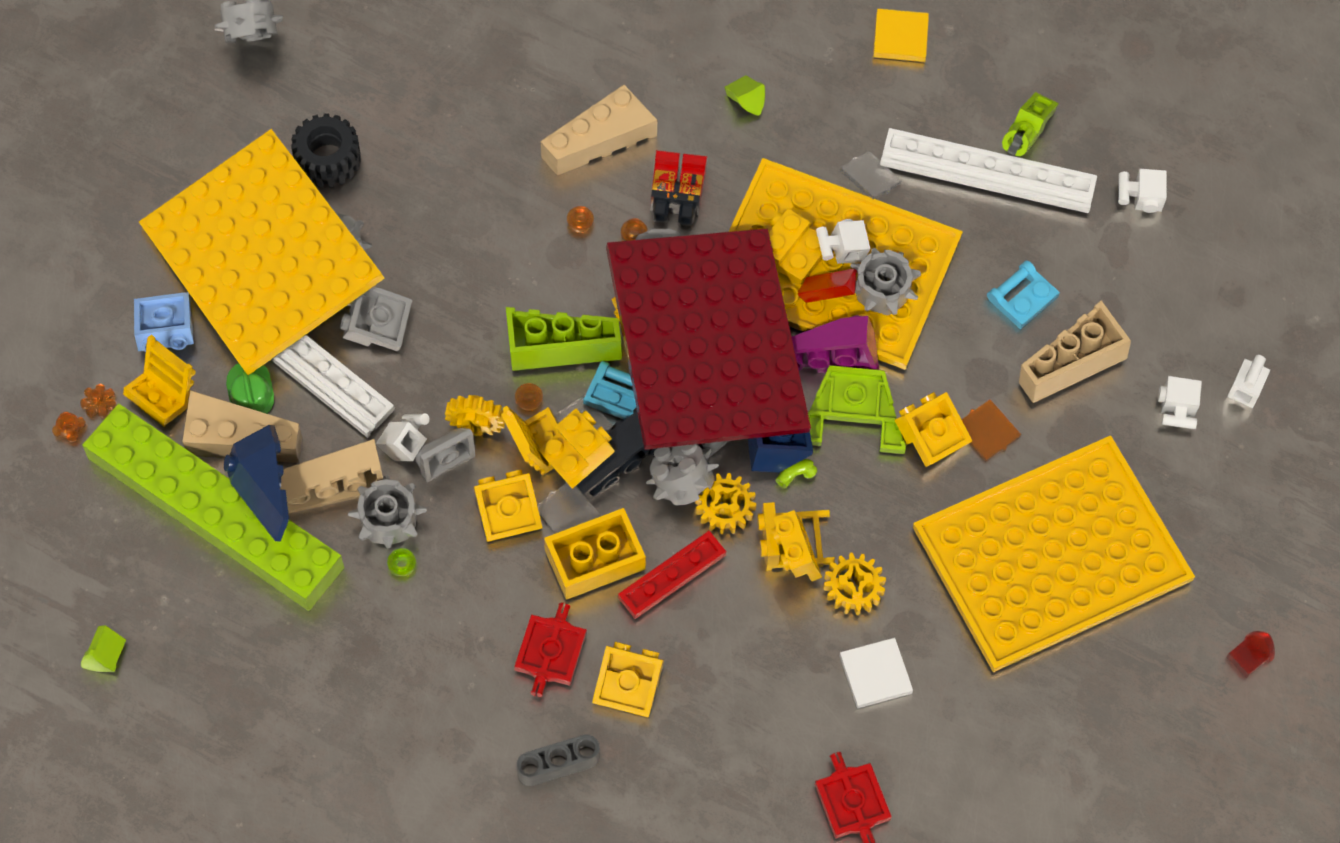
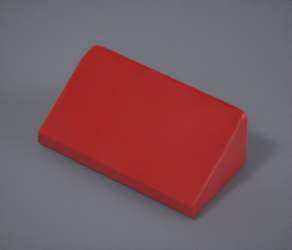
[798,268,857,303]

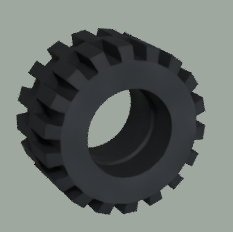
[291,113,361,187]

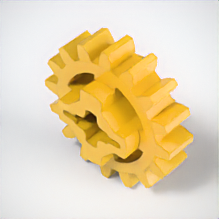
[445,395,505,436]
[695,473,756,534]
[823,552,886,615]

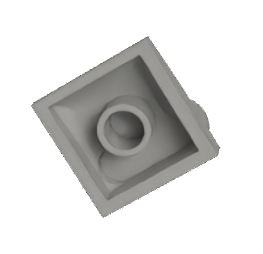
[415,428,475,483]

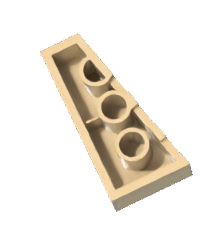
[540,85,658,176]
[1019,301,1131,403]
[183,391,302,463]
[280,439,383,513]

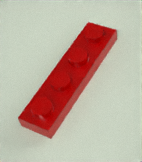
[618,531,727,619]

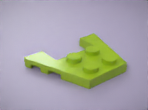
[808,365,906,454]

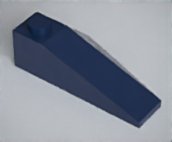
[224,425,289,542]
[748,431,813,473]

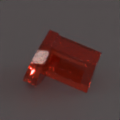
[1227,631,1275,678]

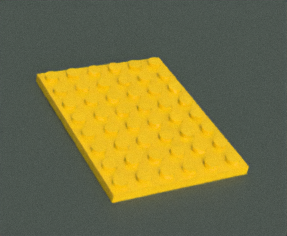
[139,129,385,375]
[728,158,963,370]
[913,435,1195,672]

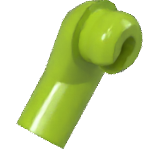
[775,459,817,489]

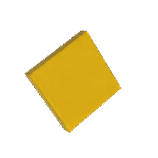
[873,9,929,62]

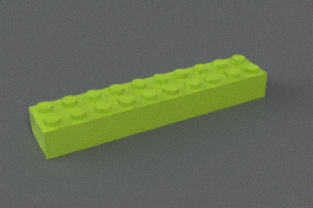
[82,403,344,611]

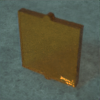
[961,400,1021,462]

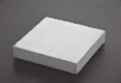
[839,638,913,709]

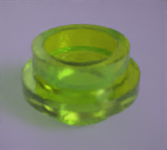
[387,548,416,577]

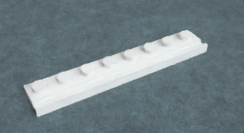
[880,128,1097,213]
[271,335,395,438]

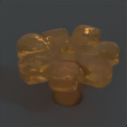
[80,384,117,418]

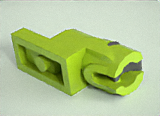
[1002,92,1059,157]

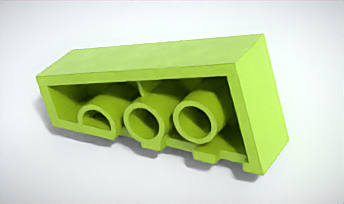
[506,307,622,371]

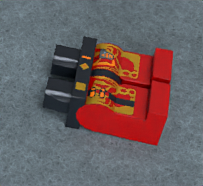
[650,150,707,225]

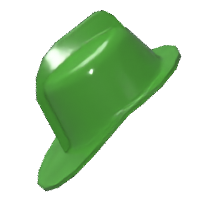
[226,363,274,414]

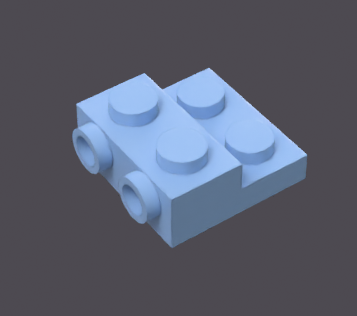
[134,292,194,352]

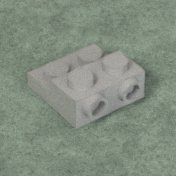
[340,286,412,351]

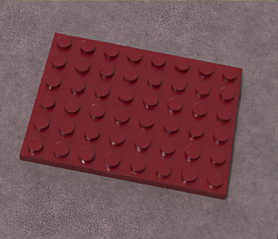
[606,228,811,450]

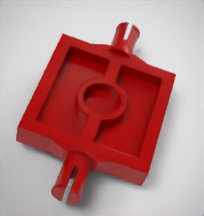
[514,602,587,697]
[814,752,892,843]

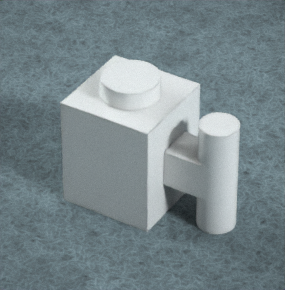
[1119,169,1167,213]
[816,219,870,264]
[1227,355,1270,408]
[1158,376,1202,429]
[376,413,430,461]

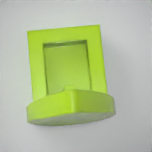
[724,75,765,116]
[81,625,126,672]

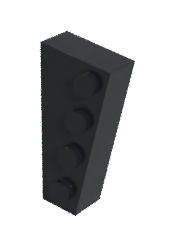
[576,407,658,501]

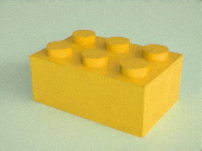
[544,508,646,600]

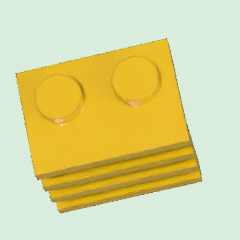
[123,334,196,426]
[501,406,559,475]
[757,502,835,571]

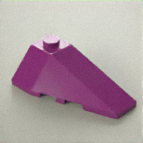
[792,315,879,374]

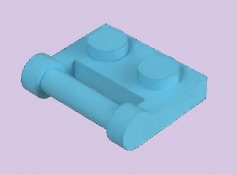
[987,260,1060,330]
[583,361,636,420]

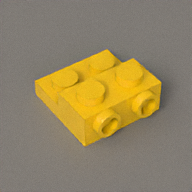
[769,208,822,285]
[895,392,972,467]
[538,408,615,489]
[473,469,543,542]
[771,510,822,581]
[592,642,664,717]

